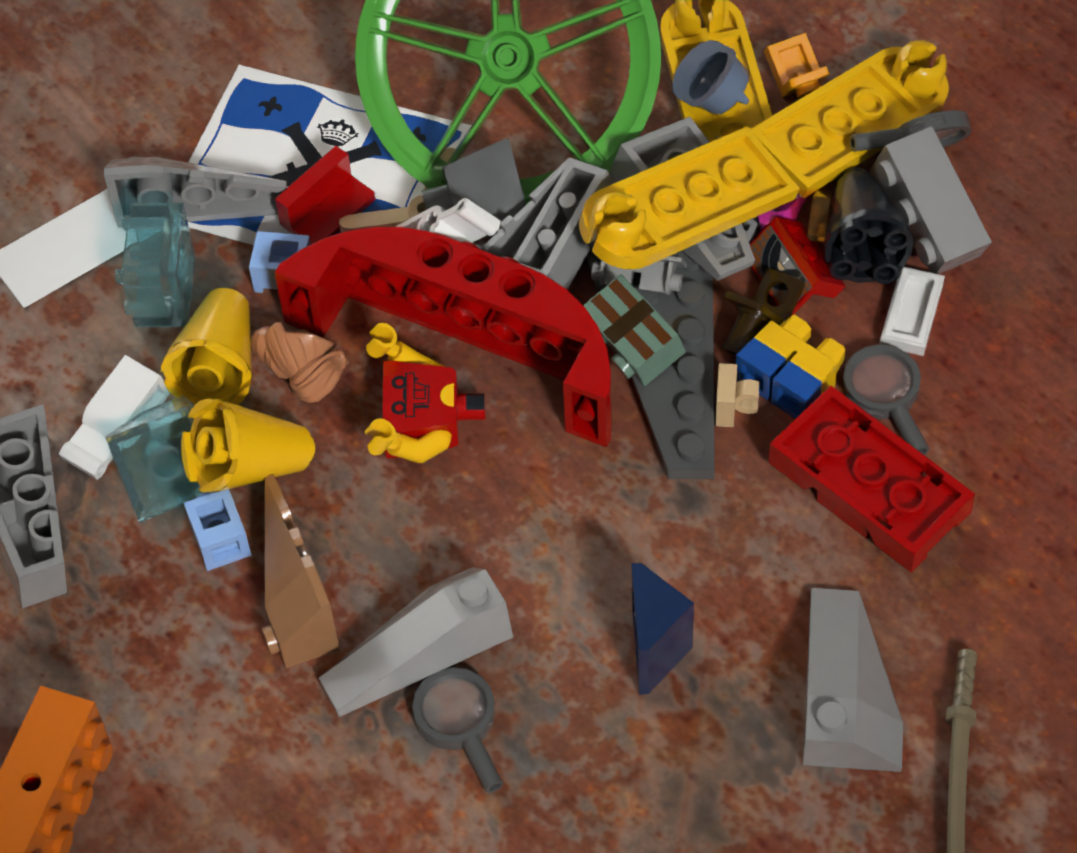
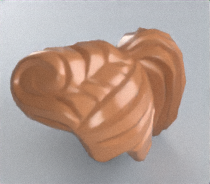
[251,322,349,403]

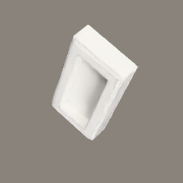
[880,267,945,356]

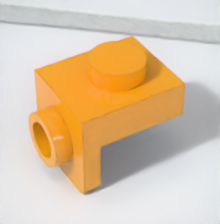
[764,33,830,99]

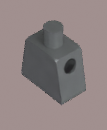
[421,138,526,223]

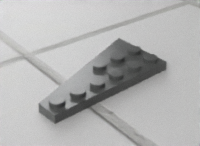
[584,242,714,479]

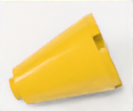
[161,288,252,407]
[181,398,315,493]

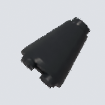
[824,168,913,284]

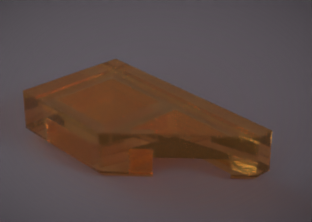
[807,186,834,242]

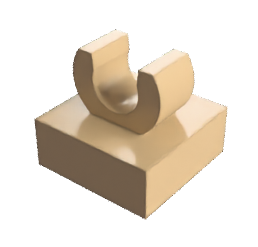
[716,363,759,427]

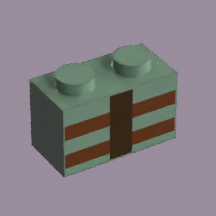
[584,274,686,387]

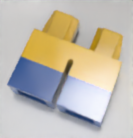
[736,314,845,419]

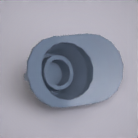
[672,40,749,114]

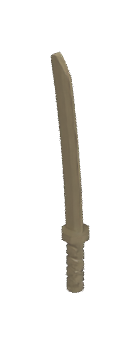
[945,649,977,853]

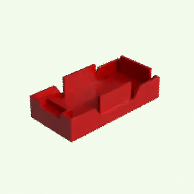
[768,386,975,573]

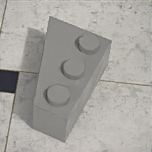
[869,126,992,274]
[477,157,613,290]

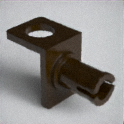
[722,269,805,356]

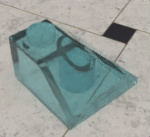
[105,395,204,523]

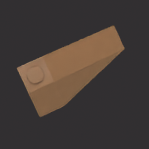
[261,474,340,669]

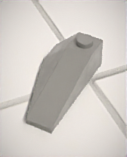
[609,117,755,280]
[104,157,287,228]
[319,567,513,717]
[803,588,903,772]

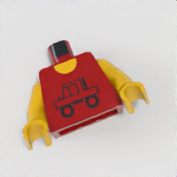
[365,323,486,463]

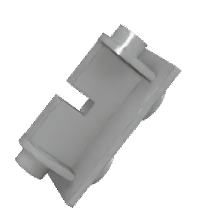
[591,245,687,295]

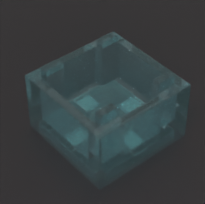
[115,203,196,327]

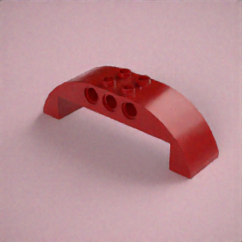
[274,227,612,448]

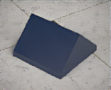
[631,563,694,695]

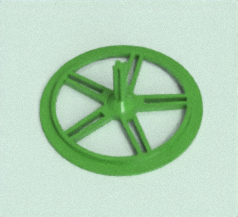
[355,0,661,205]

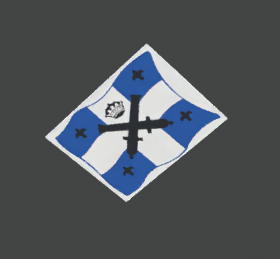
[174,65,472,245]

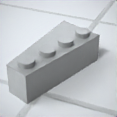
[0,404,67,608]

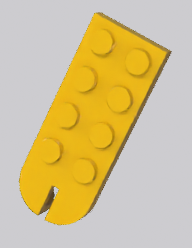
[660,0,772,142]
[750,40,949,198]
[579,126,800,269]

